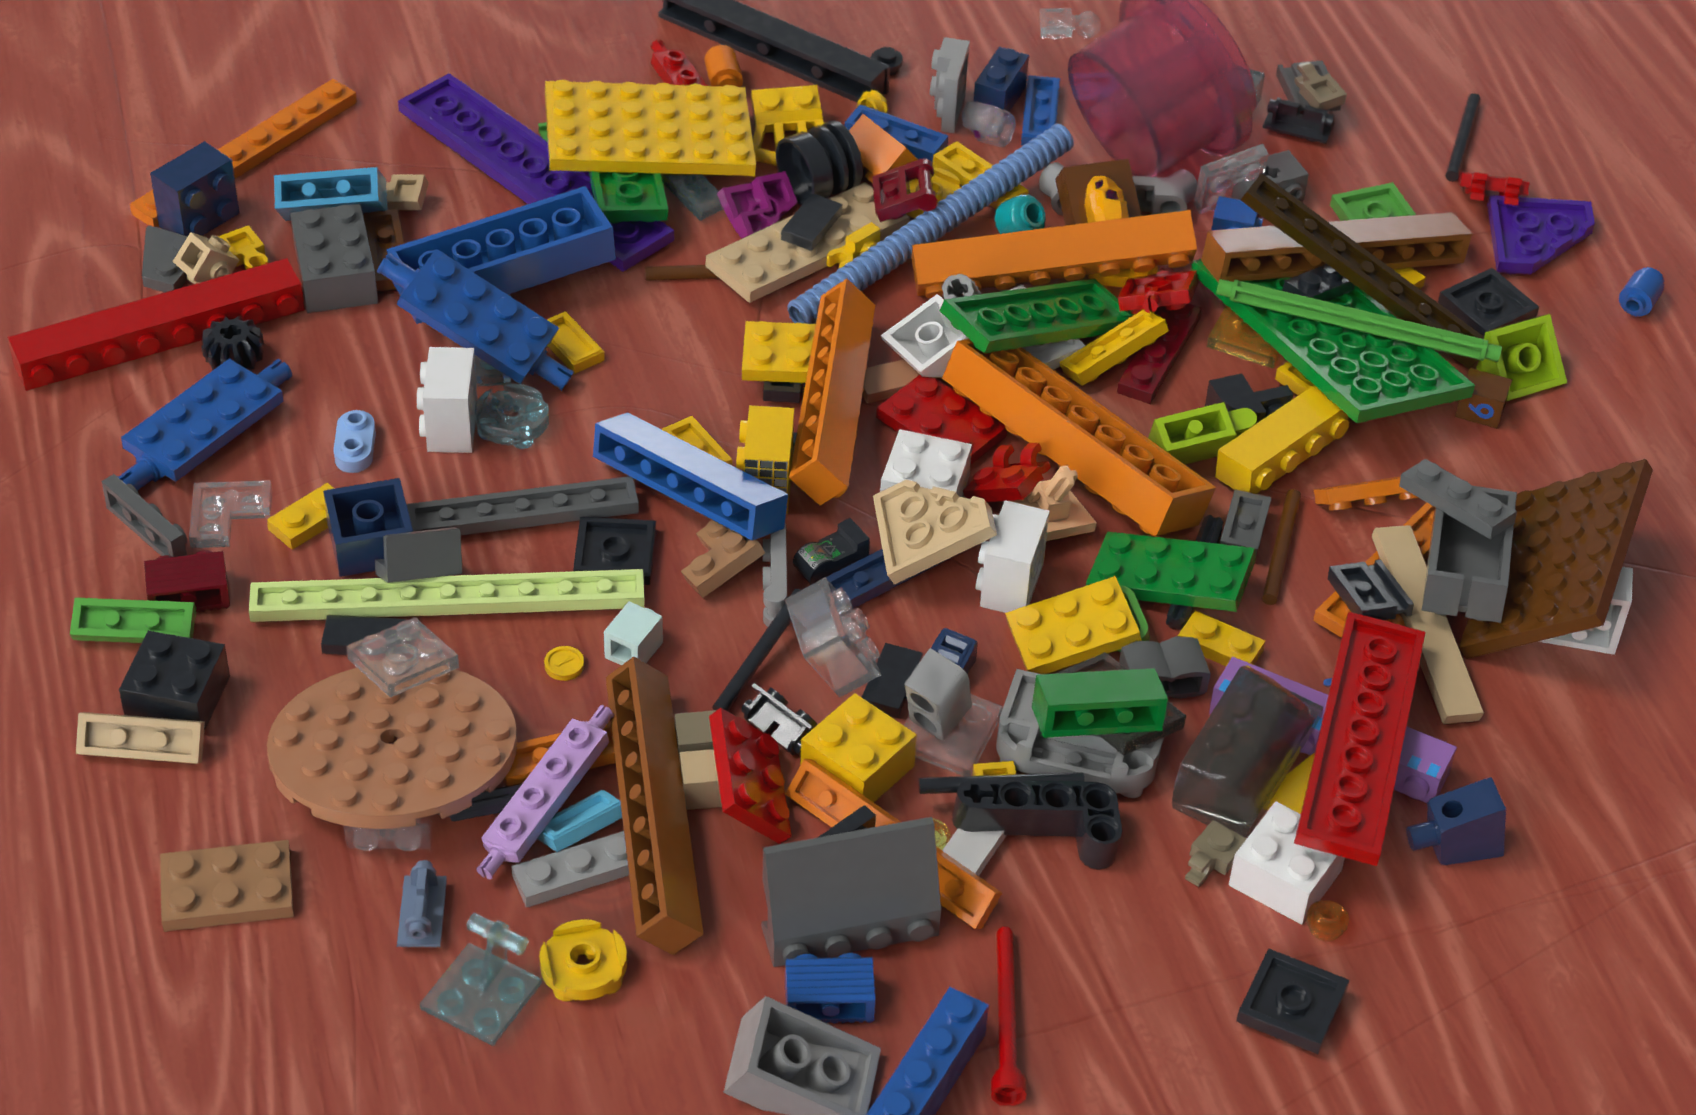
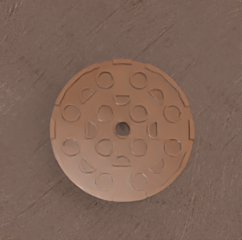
[267,659,517,829]

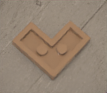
[681,520,765,598]

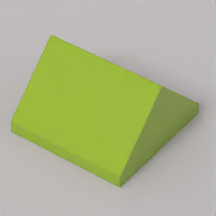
[1476,314,1567,401]

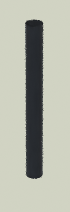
[1445,93,1481,182]
[712,589,807,712]
[919,772,1085,794]

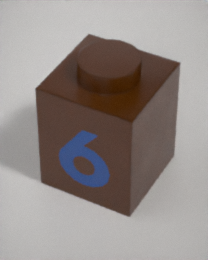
[1455,368,1512,429]

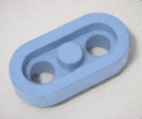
[334,410,376,473]

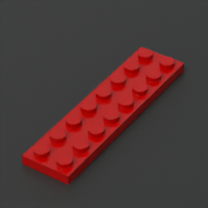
[1294,611,1426,866]

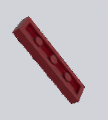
[1117,303,1202,404]

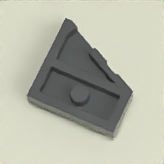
[142,225,188,293]

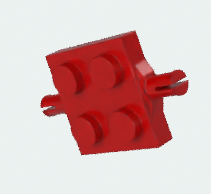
[1118,265,1199,314]

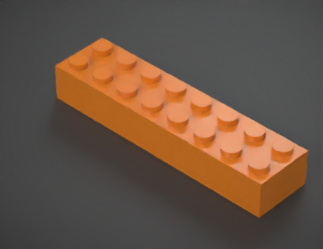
[942,339,1216,536]

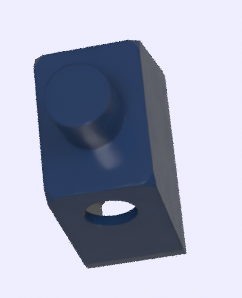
[1406,777,1506,865]

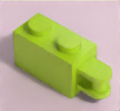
[1148,402,1257,464]

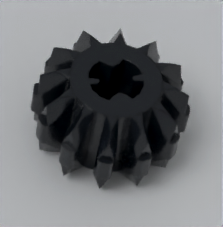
[201,315,264,370]

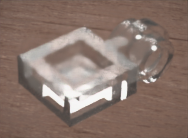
[1039,8,1101,39]

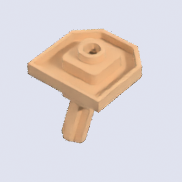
[1010,466,1097,541]

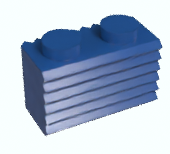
[785,953,875,1024]

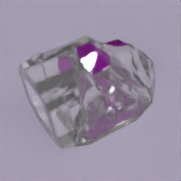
[962,101,1016,148]

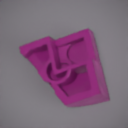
[717,171,797,239]

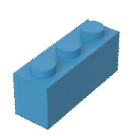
[274,167,387,221]

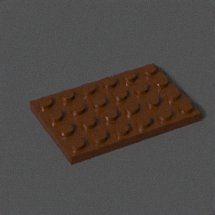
[1458,459,1653,659]

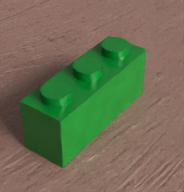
[1032,668,1168,738]

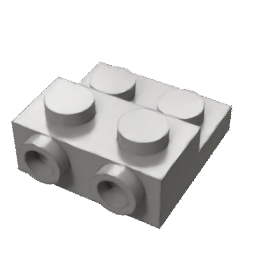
[930,37,970,134]

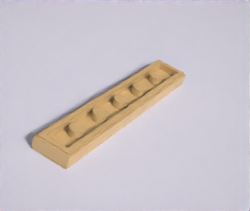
[1372,525,1484,724]

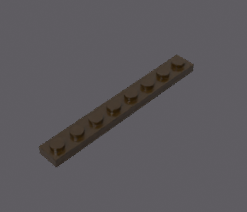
[1241,173,1484,369]

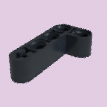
[952,779,1122,870]

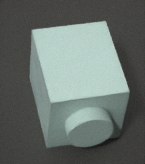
[604,601,663,665]

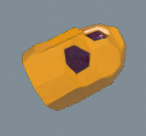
[1085,176,1129,223]

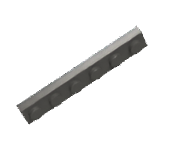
[407,476,639,535]

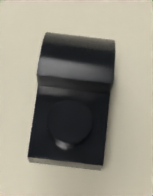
[1205,373,1293,424]

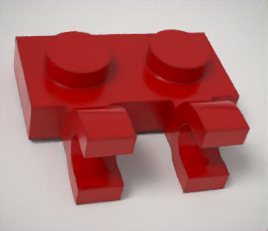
[1458,171,1530,206]
[962,443,1051,502]

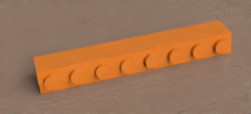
[911,210,1197,299]
[789,278,876,506]

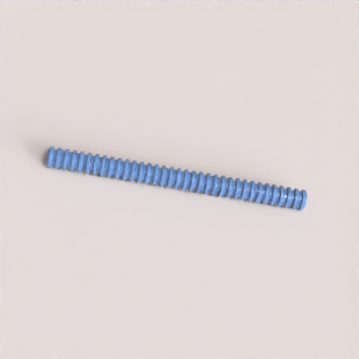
[788,124,1074,324]

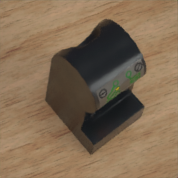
[793,518,870,585]

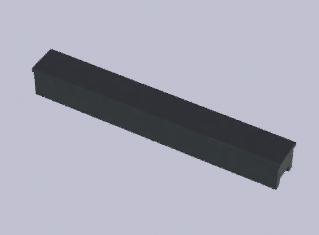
[658,0,890,103]

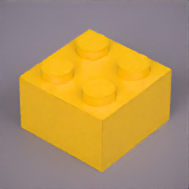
[800,693,917,802]

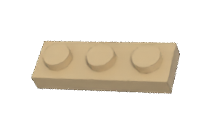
[76,712,205,764]

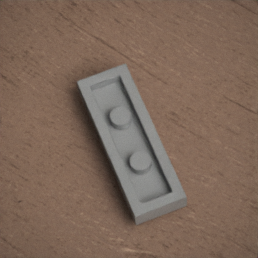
[512,831,629,908]

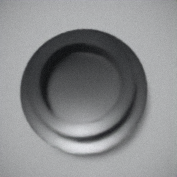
[871,47,903,76]

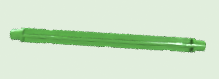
[1216,279,1502,362]

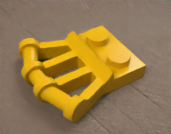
[751,85,824,166]

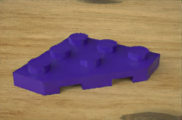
[1487,195,1595,274]

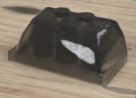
[1172,665,1323,838]

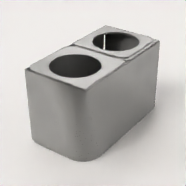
[905,648,972,741]

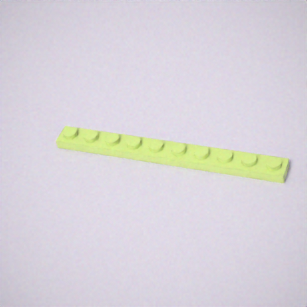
[249,569,645,622]

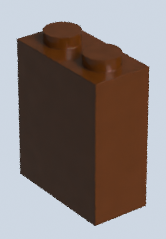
[1055,158,1141,226]

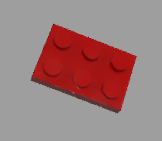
[876,375,1007,465]
[709,708,792,844]

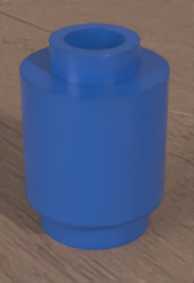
[1619,267,1664,316]

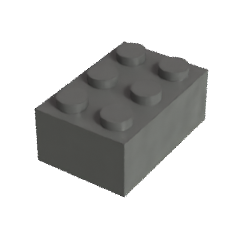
[290,204,378,313]

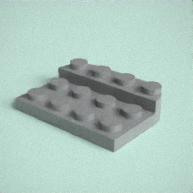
[996,669,1173,798]

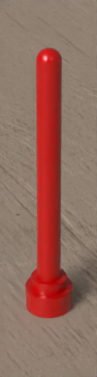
[991,926,1027,1106]

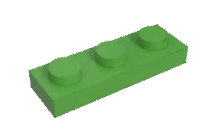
[70,598,196,643]

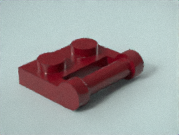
[872,159,938,222]

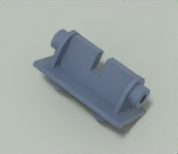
[397,860,447,947]

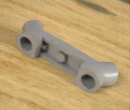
[1039,162,1198,215]

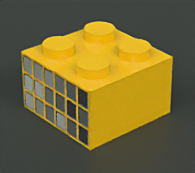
[736,405,794,515]

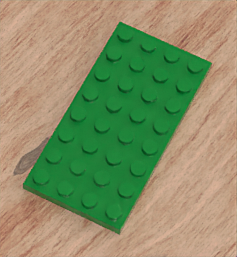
[1191,259,1475,423]

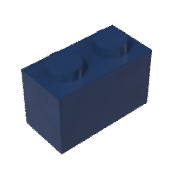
[972,46,1029,123]

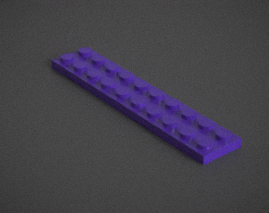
[398,73,674,272]

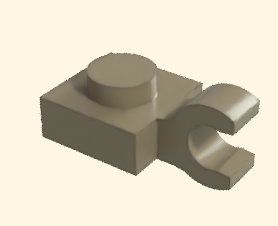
[1294,62,1347,110]
[1185,820,1247,887]

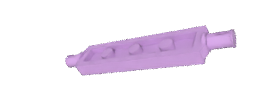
[476,705,614,879]

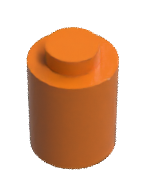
[704,45,743,87]

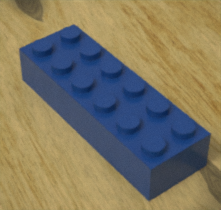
[387,186,616,324]

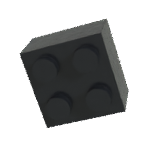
[119,631,230,732]

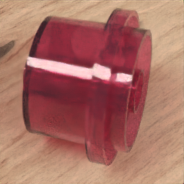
[1068,0,1256,177]

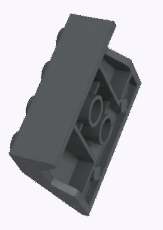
[761,817,941,967]

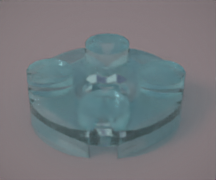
[475,384,549,449]

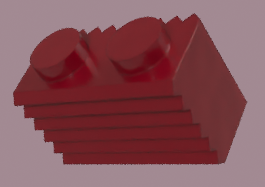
[144,550,230,612]

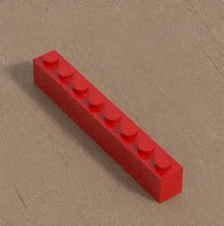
[7,258,305,391]

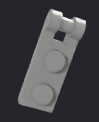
[763,523,787,627]

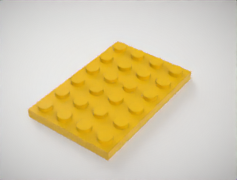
[545,80,756,176]

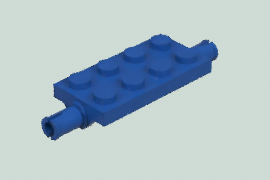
[377,249,574,391]
[117,359,292,491]

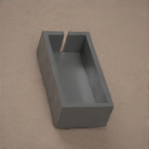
[1422,486,1517,623]

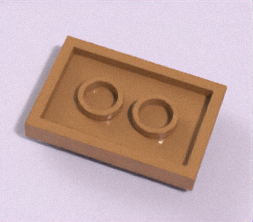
[160,840,294,932]

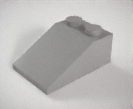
[723,996,881,1115]

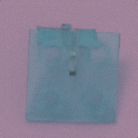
[419,913,542,1046]

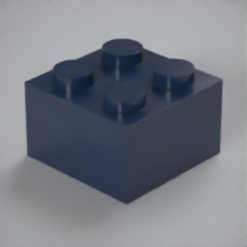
[150,141,240,236]
[323,478,413,577]

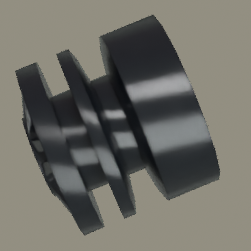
[776,120,863,206]

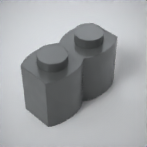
[1118,637,1211,699]

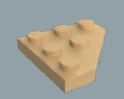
[873,480,997,584]

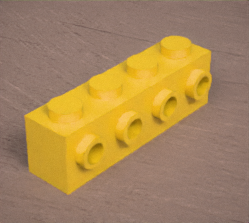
[1215,385,1349,494]

